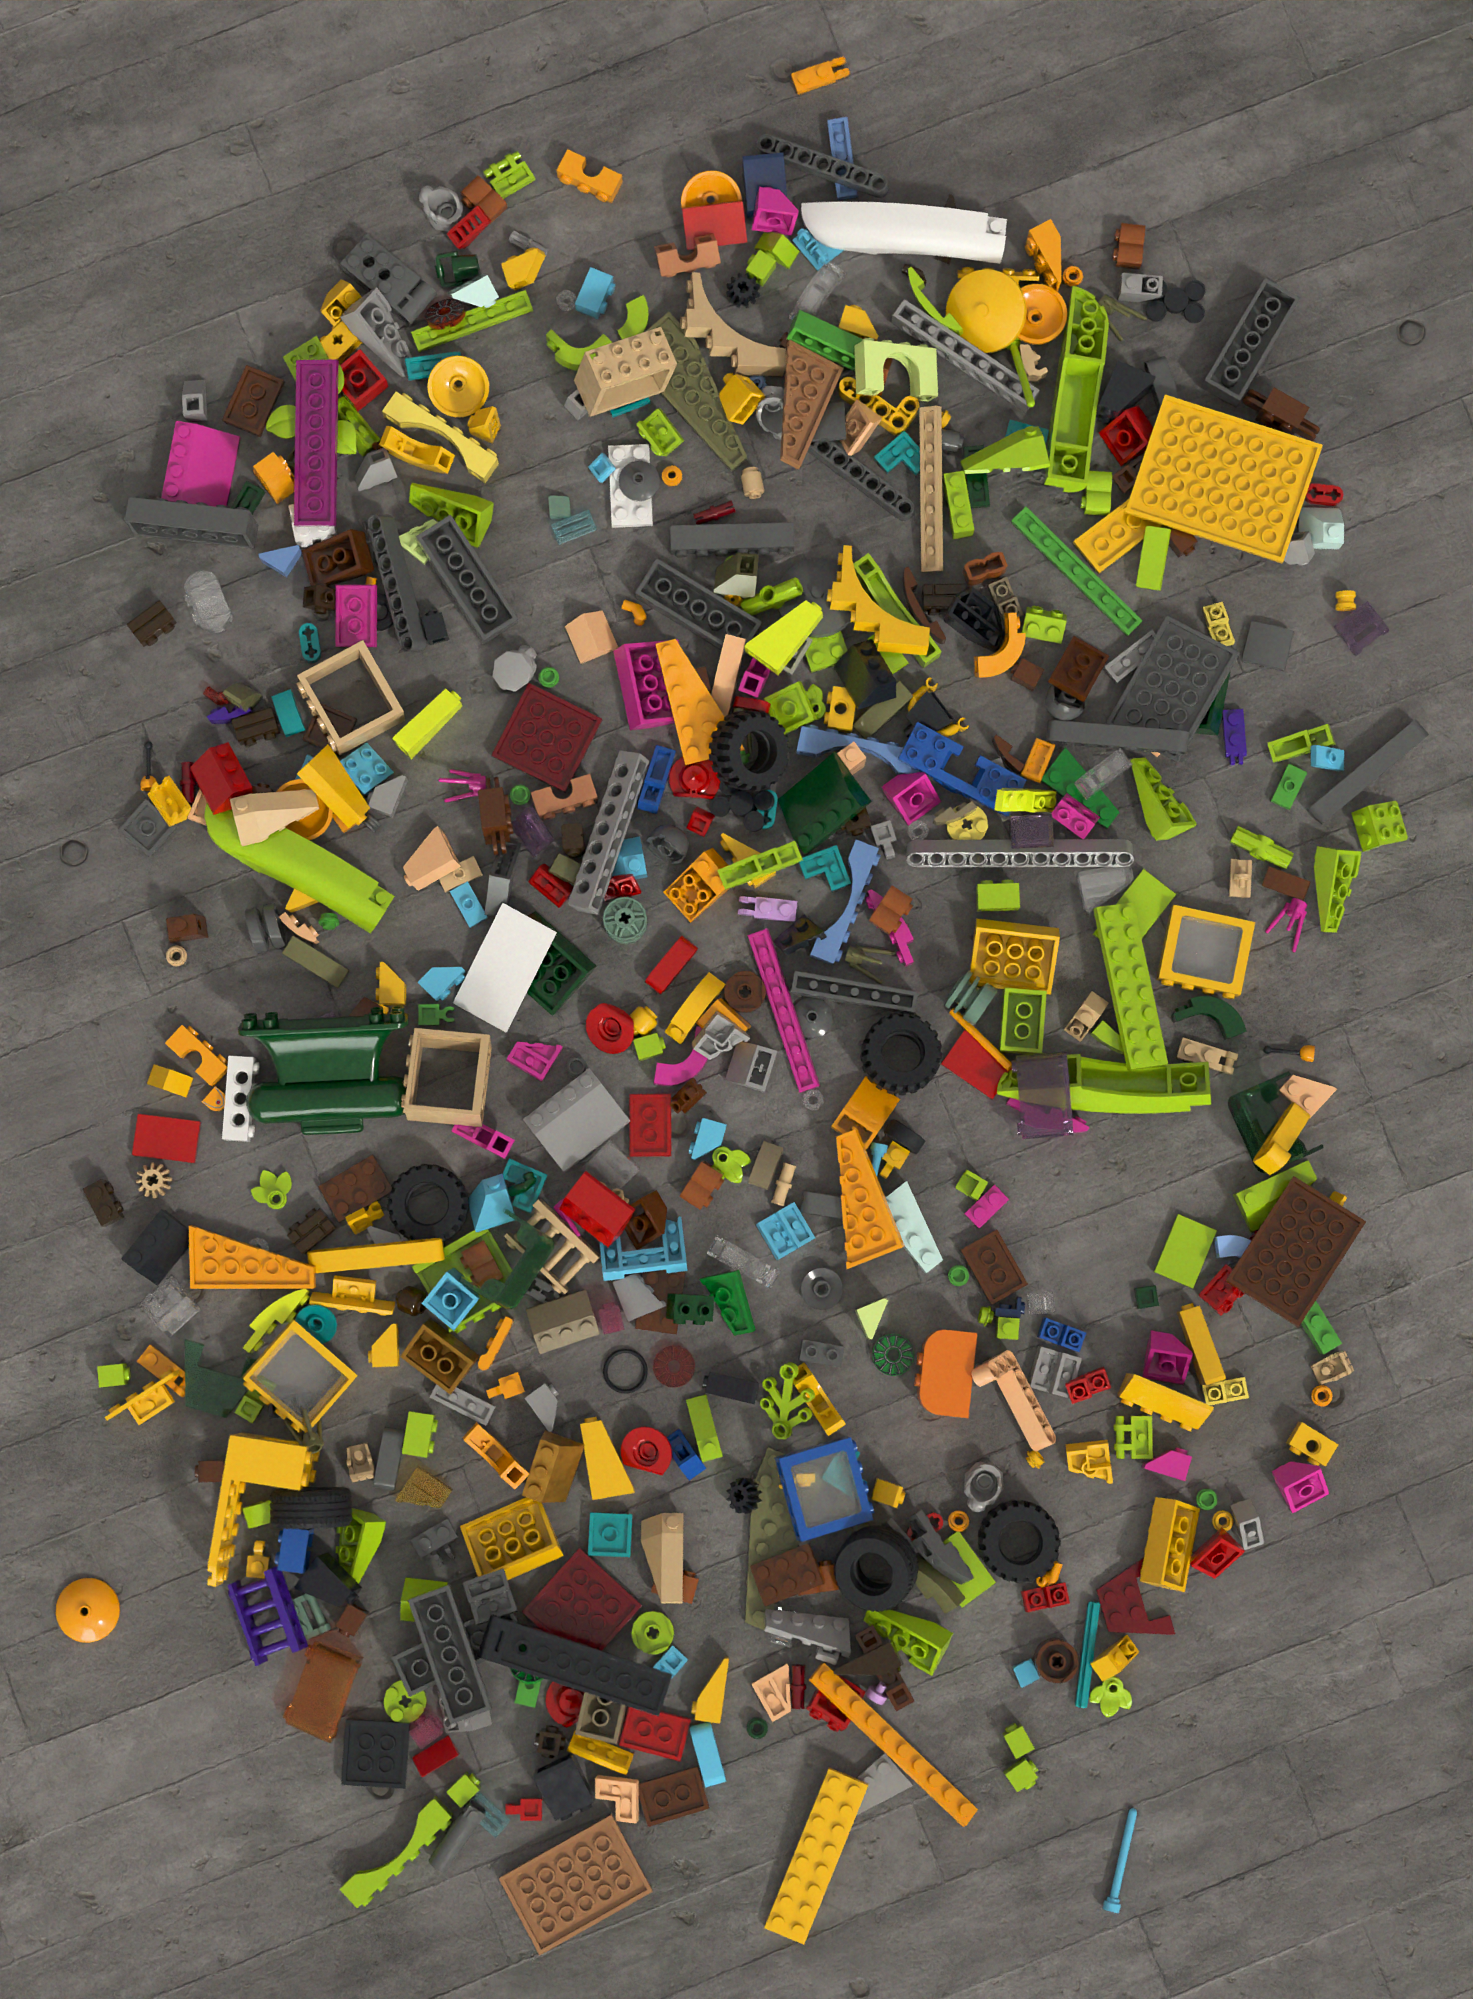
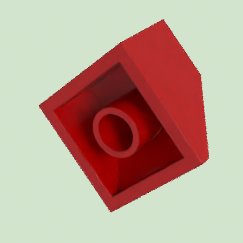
[1099,405,1153,466]

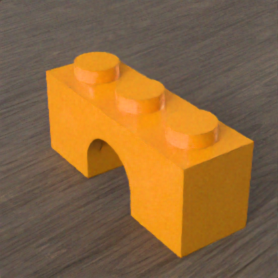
[557,149,623,203]
[165,1025,228,1087]

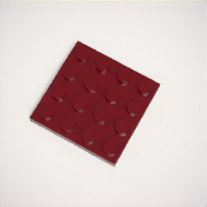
[491,683,603,793]
[522,1548,642,1651]

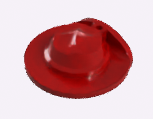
[669,757,720,799]
[586,1003,634,1054]
[621,1426,672,1476]
[546,1682,584,1728]

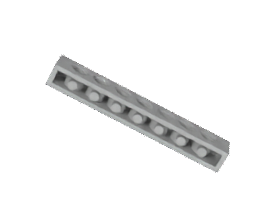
[891,299,1039,413]
[568,750,650,915]

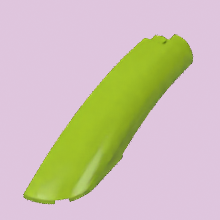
[1044,286,1109,492]
[204,804,395,934]
[997,1054,1211,1114]

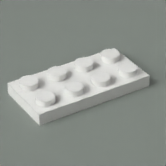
[608,444,653,528]

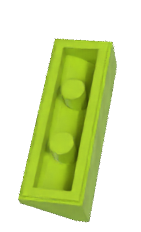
[338,396,381,457]
[1136,526,1171,591]

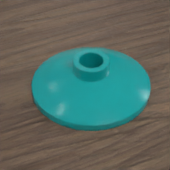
[295,1304,337,1344]

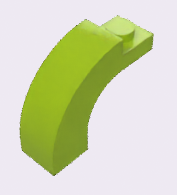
[546,329,613,371]

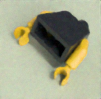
[903,677,969,738]

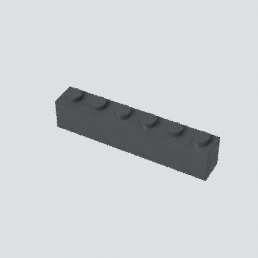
[670,522,794,557]
[791,971,918,1015]

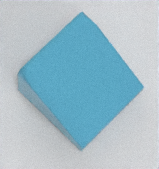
[1012,1658,1040,1688]

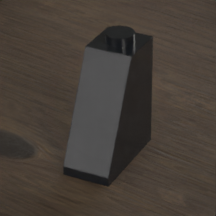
[702,1372,759,1405]
[294,1553,362,1607]

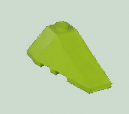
[409,483,494,548]
[1314,846,1362,933]
[1233,1160,1317,1233]
[863,1609,953,1676]

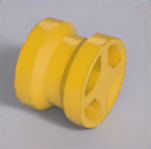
[1335,590,1356,611]

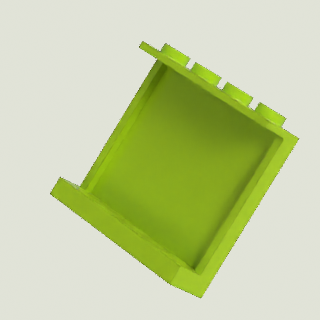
[412,1229,523,1334]

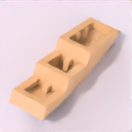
[711,634,746,717]

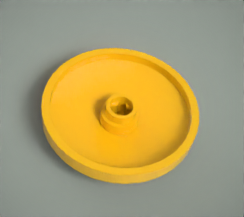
[946,269,1027,353]

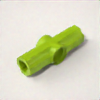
[741,577,803,616]
[1230,826,1294,870]

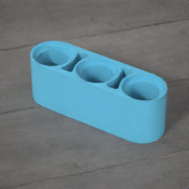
[689,1722,726,1787]

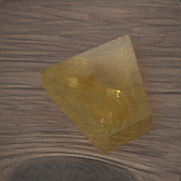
[395,1466,453,1508]

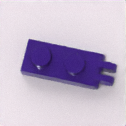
[1222,709,1247,765]

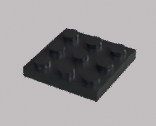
[341,1719,410,1789]

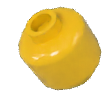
[629,1006,658,1037]

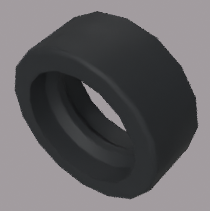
[884,1119,925,1155]

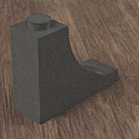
[485,841,522,917]

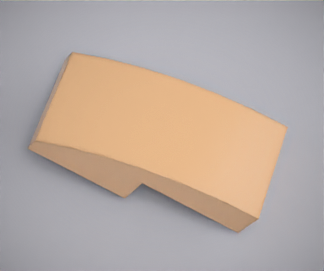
[279,912,319,945]

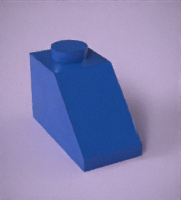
[667,1429,706,1481]

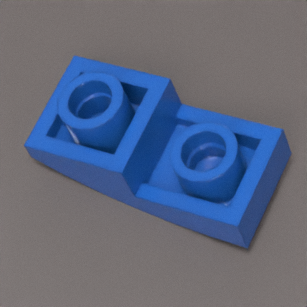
[1037,1317,1086,1352]

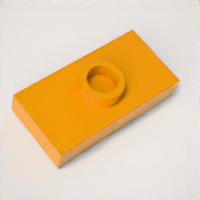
[1021,738,1055,783]

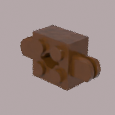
[1243,387,1320,441]
[478,777,514,855]

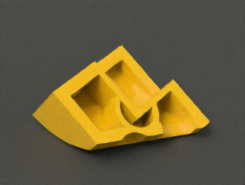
[1066,1440,1113,1484]

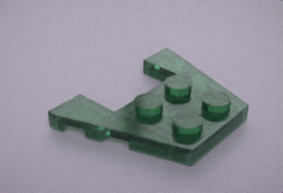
[184,1339,257,1418]

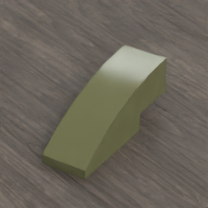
[853,681,913,740]
[223,683,263,712]
[282,936,349,988]
[915,1555,966,1614]

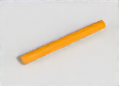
[949,1007,1013,1071]

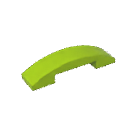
[908,267,963,336]

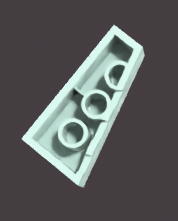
[886,1181,943,1274]

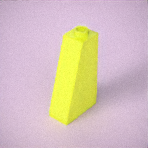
[744,600,823,675]
[392,689,462,760]

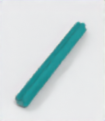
[1075,1601,1100,1708]

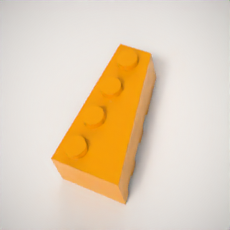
[253,452,294,504]

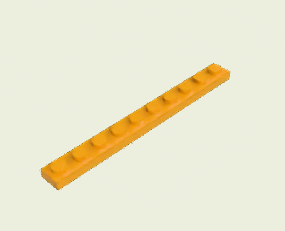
[808,1663,978,1827]

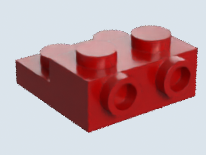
[806,1675,865,1732]

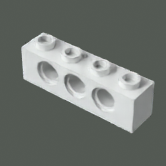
[222,1056,259,1142]

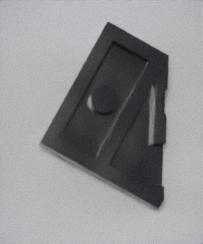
[773,914,827,955]

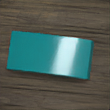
[271,689,305,737]

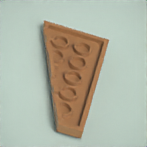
[780,339,844,469]

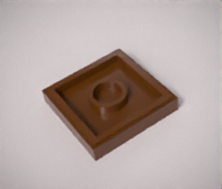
[302,703,357,757]

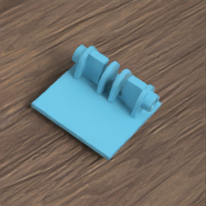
[792,228,844,271]
[340,742,394,796]

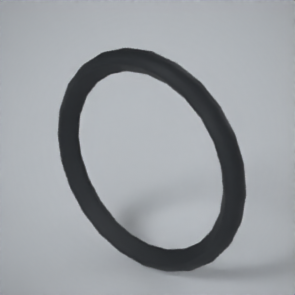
[603,1349,648,1394]

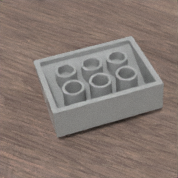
[523,1068,630,1173]

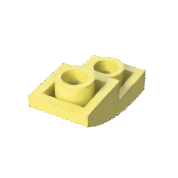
[1203,602,1235,646]
[1202,1377,1249,1405]

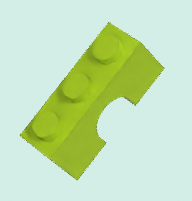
[942,471,974,540]

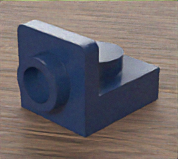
[994,1297,1025,1318]

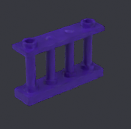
[227,1566,308,1666]

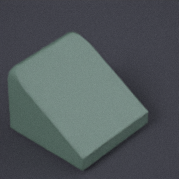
[548,495,571,519]

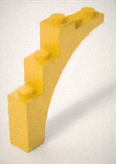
[827,545,930,655]

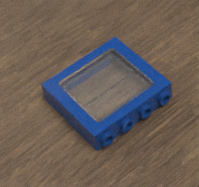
[774,1436,874,1542]

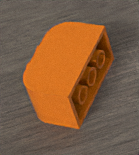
[914,1330,977,1418]

